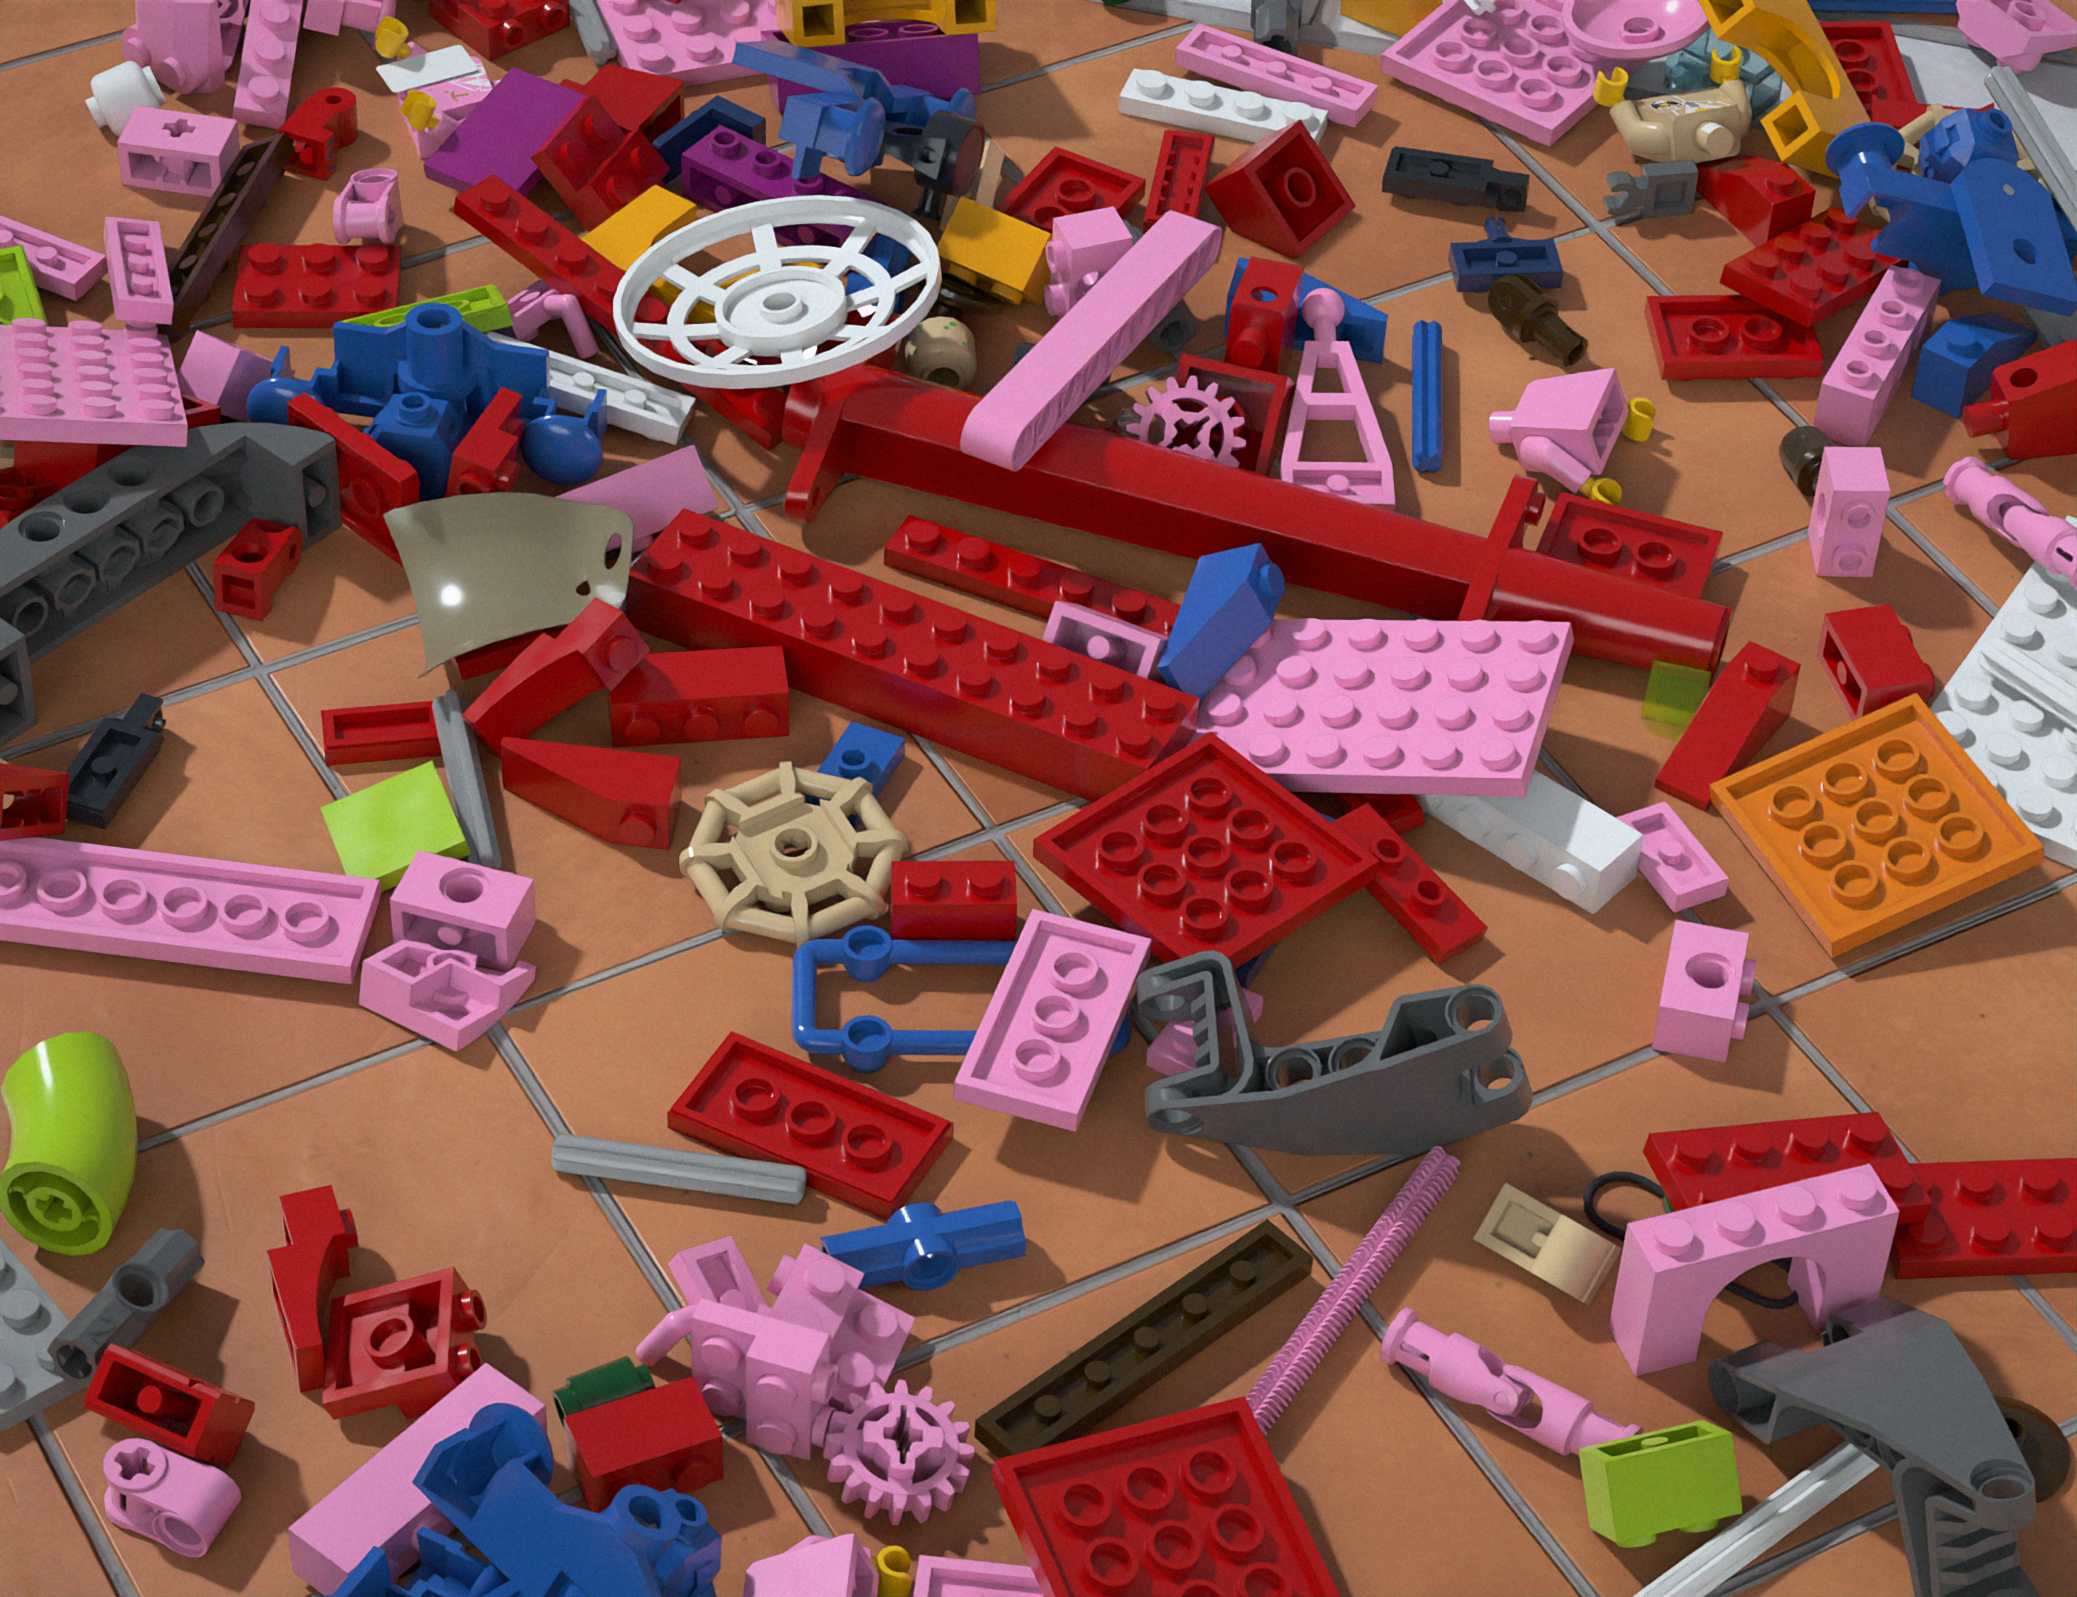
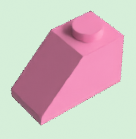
[177,330,296,421]

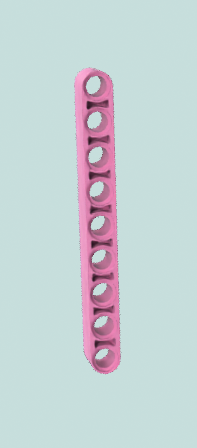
[960,210,1222,472]

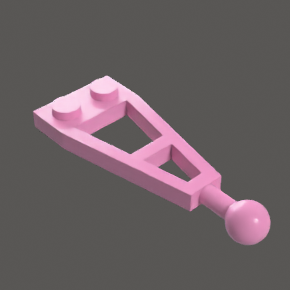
[1279,288,1395,512]

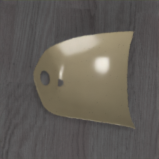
[383,492,634,679]

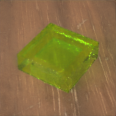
[1641,660,1711,729]

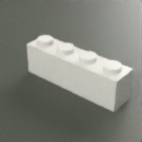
[1412,769,1644,914]

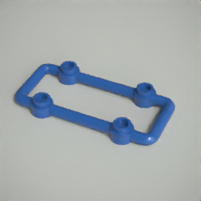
[791,925,1131,1073]

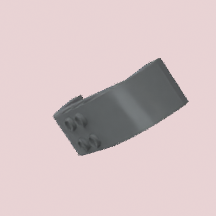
[0,423,342,747]

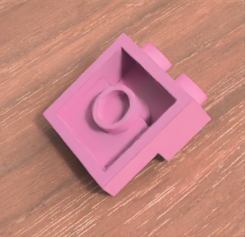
[755,1243,916,1412]
[691,1298,838,1461]

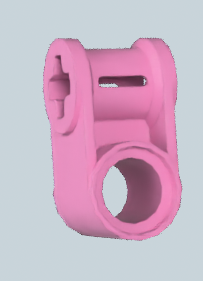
[333,168,403,244]
[103,1438,242,1558]

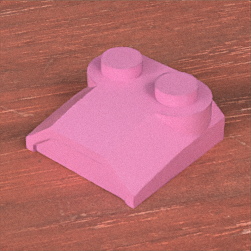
[122,0,226,94]
[1956,0,2077,74]

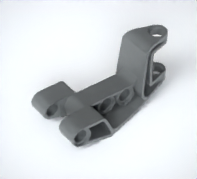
[1136,950,1533,1156]
[1708,1296,2040,1597]

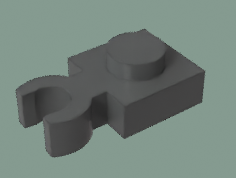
[1603,160,1699,218]

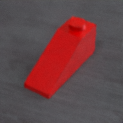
[1695,153,1816,247]
[1654,640,1801,812]
[501,737,682,850]

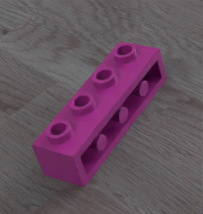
[681,125,887,276]

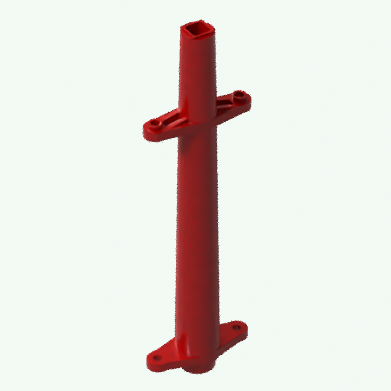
[782,312,1733,687]

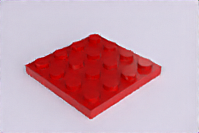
[1033,732,1380,970]
[990,1396,1341,1597]

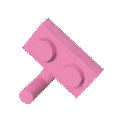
[483,279,599,358]
[636,1236,768,1367]

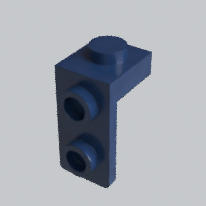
[652,95,766,185]

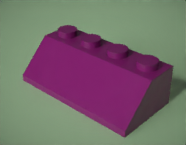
[760,19,981,112]

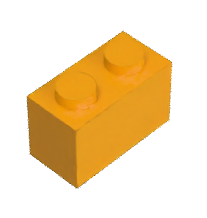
[937,196,1052,306]

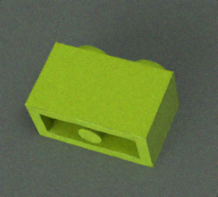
[1578,1420,1743,1548]

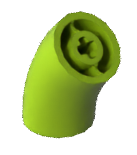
[0,1031,138,1256]

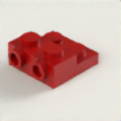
[429,0,570,62]
[530,94,670,233]
[445,387,525,498]
[322,1267,487,1420]

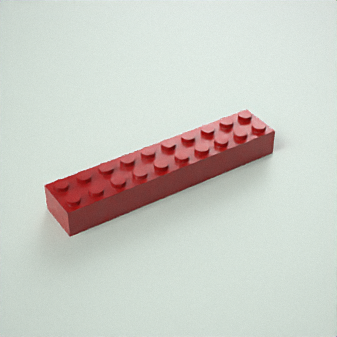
[626,508,1199,802]

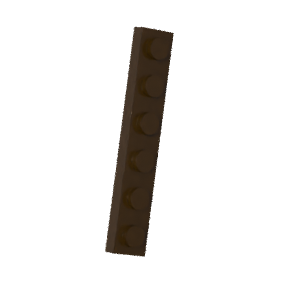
[156,132,295,345]
[974,1219,1313,1459]

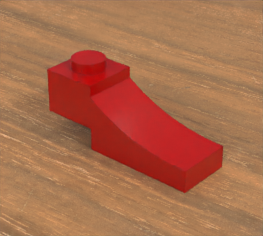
[461,597,650,759]
[267,1185,358,1393]

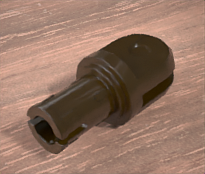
[1488,274,1588,367]
[1779,426,1836,497]

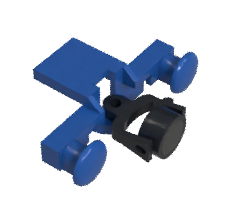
[732,40,985,220]

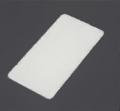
[376,45,478,93]

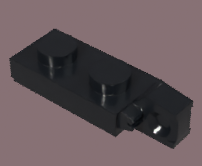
[1382,146,1530,212]
[65,693,166,830]

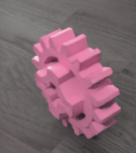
[1124,375,1246,468]
[823,1380,974,1525]

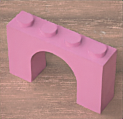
[1608,1164,1900,1377]

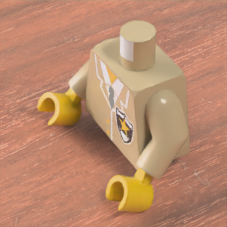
[1593,46,1752,163]

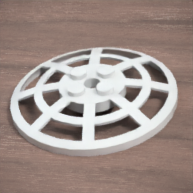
[613,195,942,389]

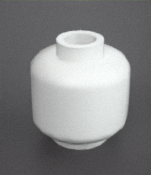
[85,61,167,137]

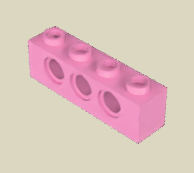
[1813,265,1941,447]

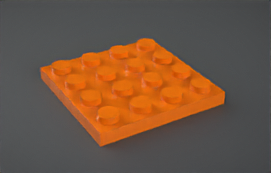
[1709,693,2044,958]

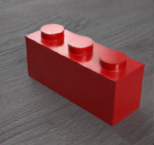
[607,645,789,748]

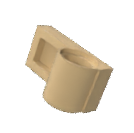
[1473,1182,1622,1306]

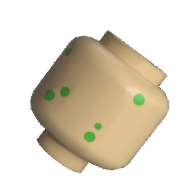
[905,316,977,390]

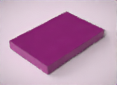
[423,67,588,197]

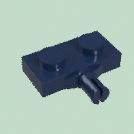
[1448,216,1563,293]

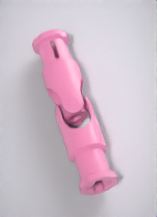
[1943,456,2077,591]
[1380,1307,1643,1456]

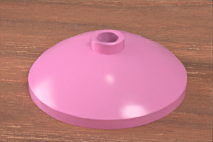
[1562,0,1710,62]

